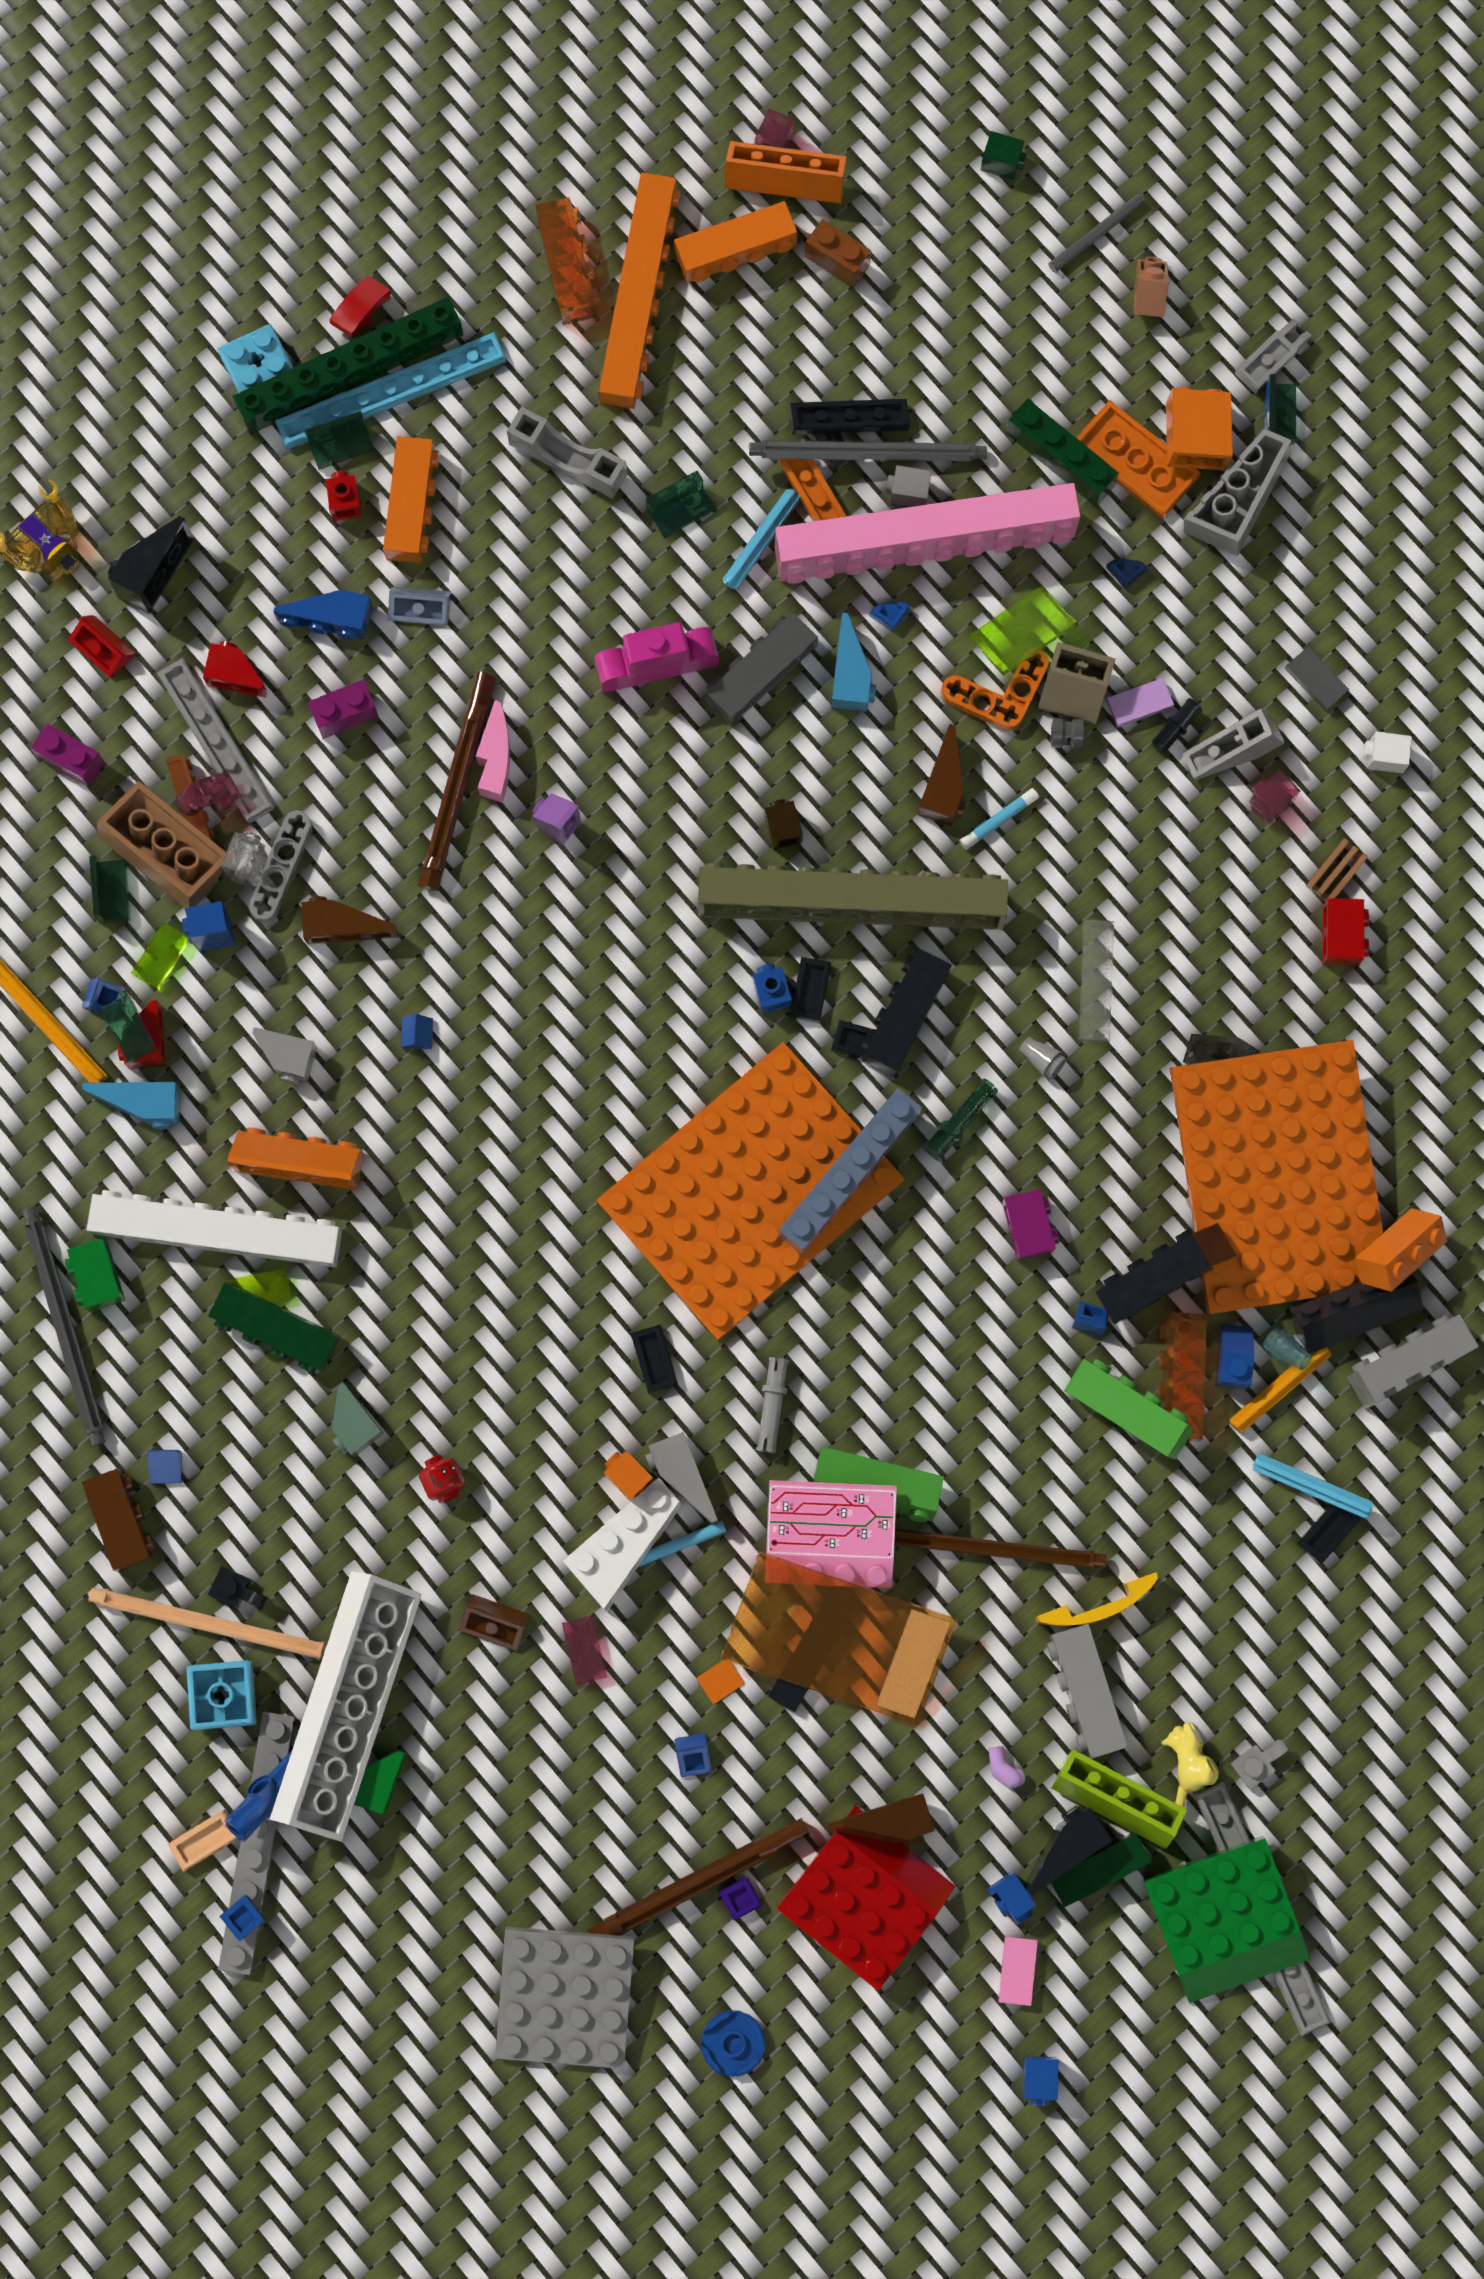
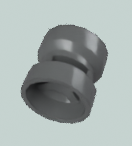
[1051,718,1084,749]

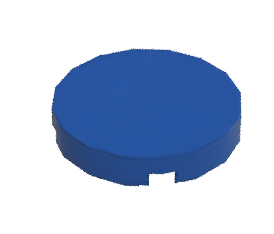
[701,2010,765,2077]

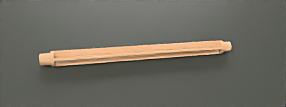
[88,1588,327,1661]

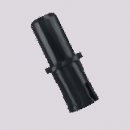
[1152,698,1203,753]

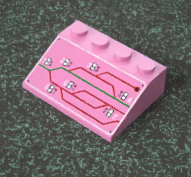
[765,1480,897,1588]

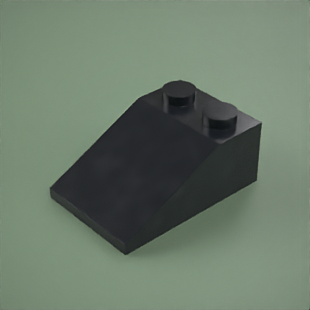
[108,516,194,614]
[1024,1805,1112,1895]

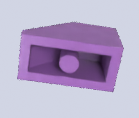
[532,793,581,846]

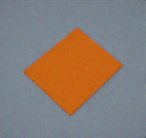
[696,1657,745,1705]

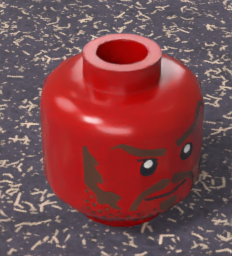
[419,1455,465,1504]

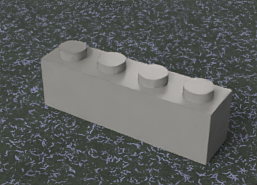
[1047,1624,1128,1759]

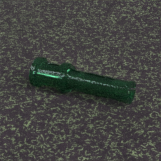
[921,1078,998,1163]

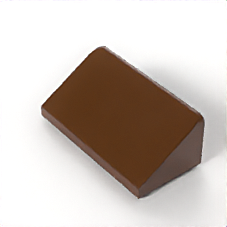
[458,1594,530,1651]

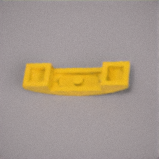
[1035,1572,1158,1626]

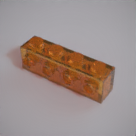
[1157,1312,1207,1442]

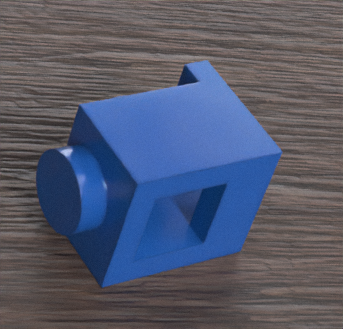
[752,964,792,1014]
[986,1871,1036,1925]

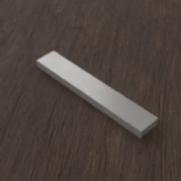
[157,658,275,825]

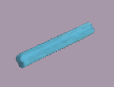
[723,489,800,590]
[1253,1454,1373,1519]

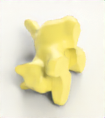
[1161,1722,1219,1808]

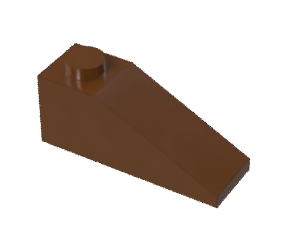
[918,724,966,827]
[301,896,398,945]
[828,1794,935,1846]

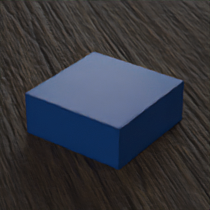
[219,1895,266,1942]

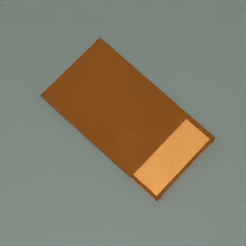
[721,1551,957,1726]

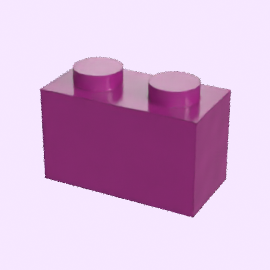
[308,679,379,739]
[31,723,105,787]
[1002,1189,1059,1262]

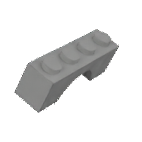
[507,406,627,499]

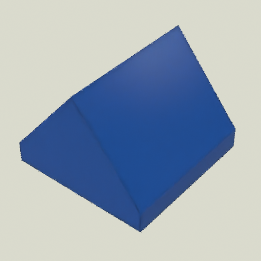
[401,1014,433,1049]
[1072,1301,1108,1337]

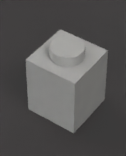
[886,465,932,507]

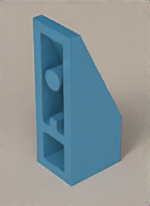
[831,613,876,712]
[82,1082,180,1129]

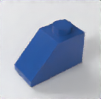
[1215,1324,1255,1389]

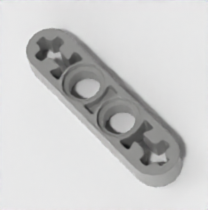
[249,810,312,923]

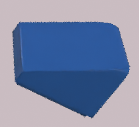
[82,978,126,1018]
[147,1450,182,1484]
[674,1733,712,1778]

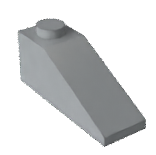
[1182,709,1284,780]
[645,1432,718,1524]

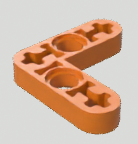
[941,649,1049,731]

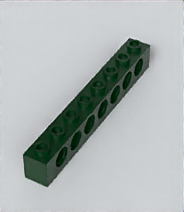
[232,297,464,435]

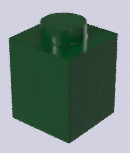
[980,131,1028,180]

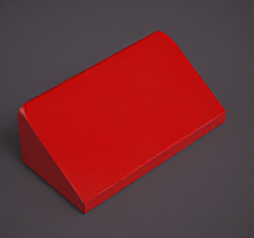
[67,615,135,678]

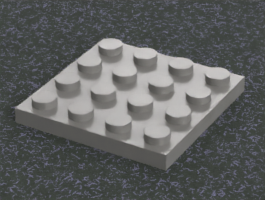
[495,1927,635,2069]

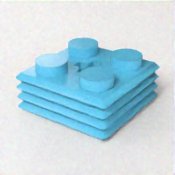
[218,324,293,393]
[187,1660,257,1730]

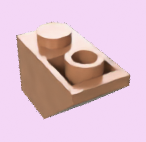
[1134,257,1169,317]

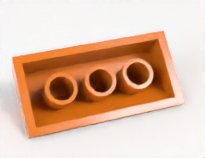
[227,1128,364,1190]

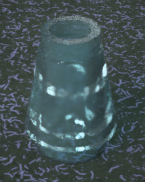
[1263,1328,1311,1370]

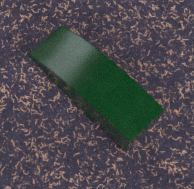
[1051,1832,1152,1908]

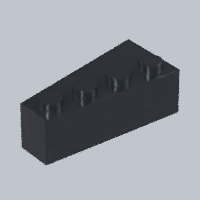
[1096,1223,1237,1324]

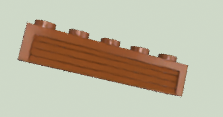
[166,754,215,840]

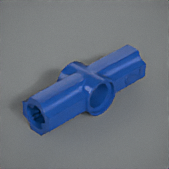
[224,1752,292,1842]

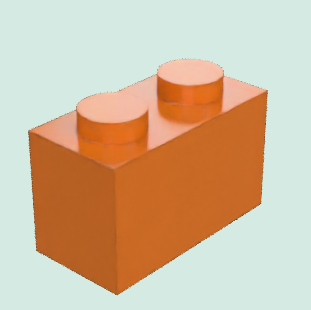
[603,1450,654,1502]

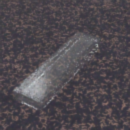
[1078,920,1114,1043]

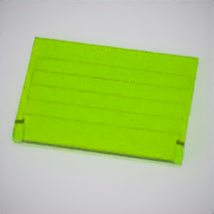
[968,586,1077,676]

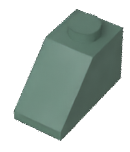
[332,1382,384,1457]

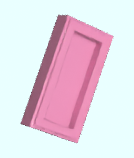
[998,1936,1038,2006]

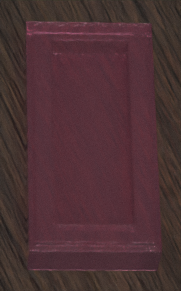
[562,1615,607,1685]

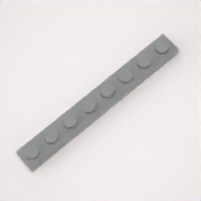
[218,1712,296,1975]

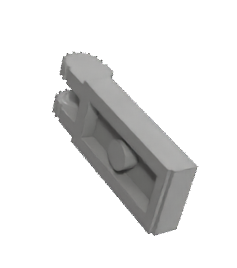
[1235,319,1312,394]

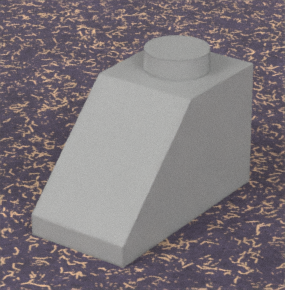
[252,1027,317,1085]

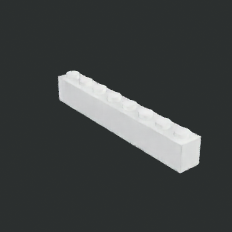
[86,1190,342,1268]

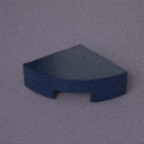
[1106,559,1149,589]

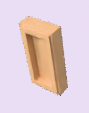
[168,1810,238,1872]

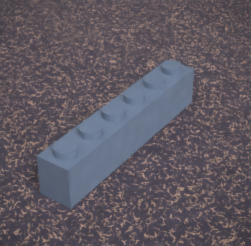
[778,1088,922,1255]

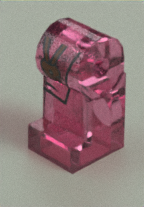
[176,770,241,816]

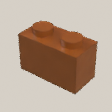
[805,219,871,288]

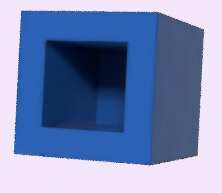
[1022,2056,1059,2106]

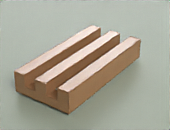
[1306,838,1368,901]

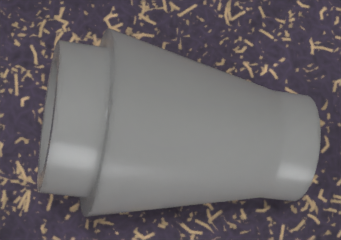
[1019,1036,1066,1079]

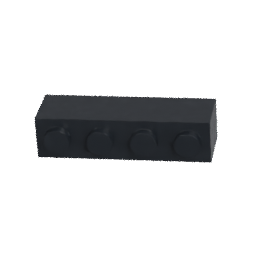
[860,948,952,1078]
[1290,1274,1424,1354]

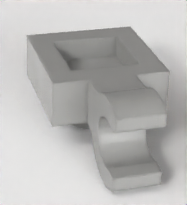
[1230,1739,1288,1790]

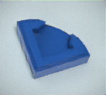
[869,601,911,633]

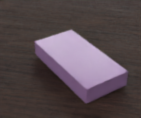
[1106,678,1174,728]

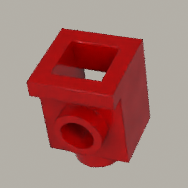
[325,471,362,521]

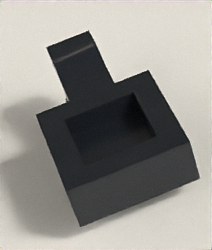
[208,1566,268,1609]

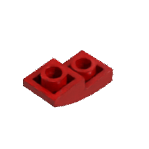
[329,276,391,338]

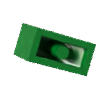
[354,1751,407,1815]

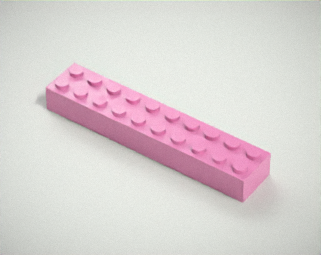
[775,483,1080,584]

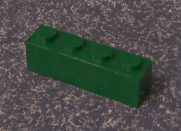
[1006,398,1119,507]
[208,1282,341,1373]

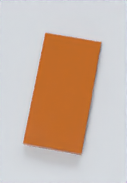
[1076,400,1201,520]

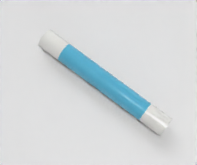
[959,788,1039,850]

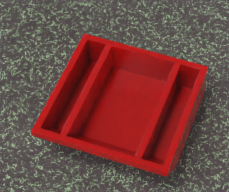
[776,1805,956,1991]

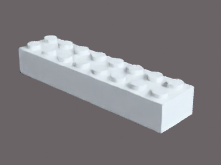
[270,1571,422,1842]

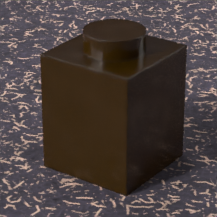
[764,799,803,850]

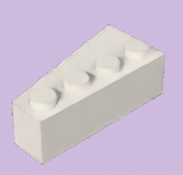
[563,1478,682,1612]

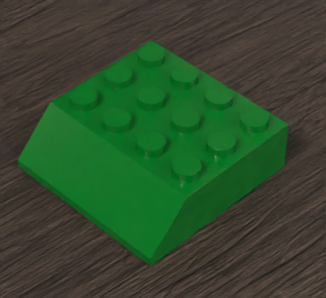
[1143,1836,1310,2003]

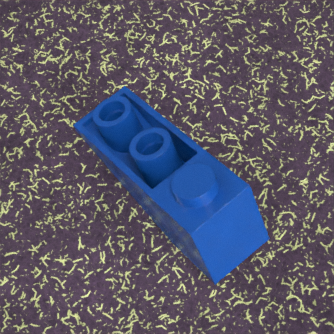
[273,590,373,641]

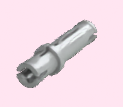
[756,1357,789,1453]

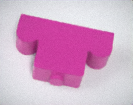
[594,622,719,693]

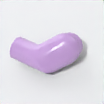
[988,1746,1025,1788]

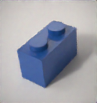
[182,901,236,952]

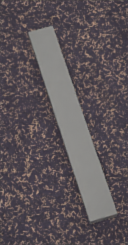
[1193,1782,1331,2036]

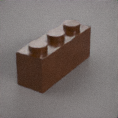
[82,1468,156,1572]

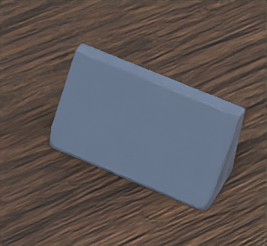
[388,587,451,626]

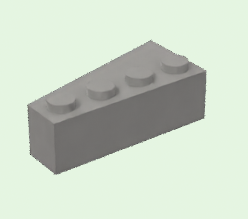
[1184,429,1292,556]
[1346,1314,1479,1409]

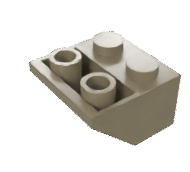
[1038,642,1116,725]

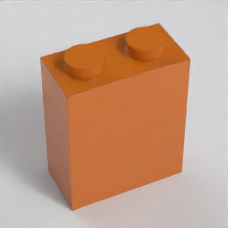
[1166,387,1233,471]

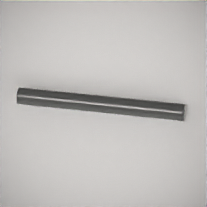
[1048,193,1145,273]

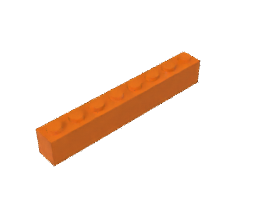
[599,172,681,409]

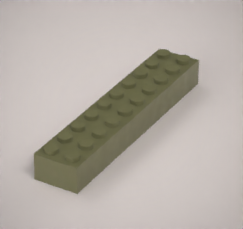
[698,863,1008,930]

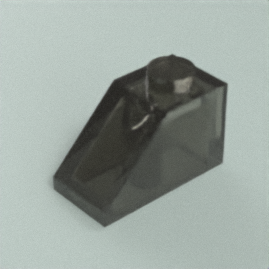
[1183,1033,1260,1065]

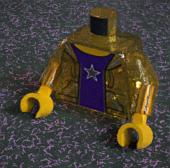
[0,480,80,575]

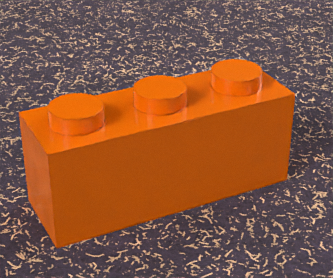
[1355,1208,1447,1292]

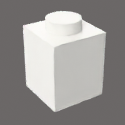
[1363,731,1412,774]

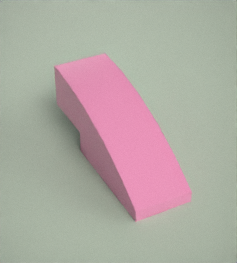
[476,700,510,803]

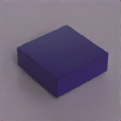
[719,1877,762,1921]

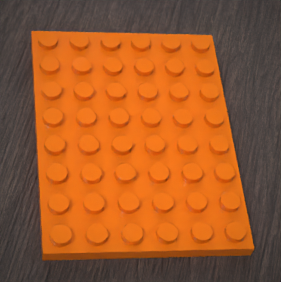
[1169,1040,1383,1314]
[596,1042,905,1341]

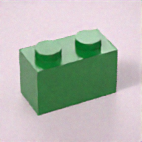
[65,1238,126,1312]

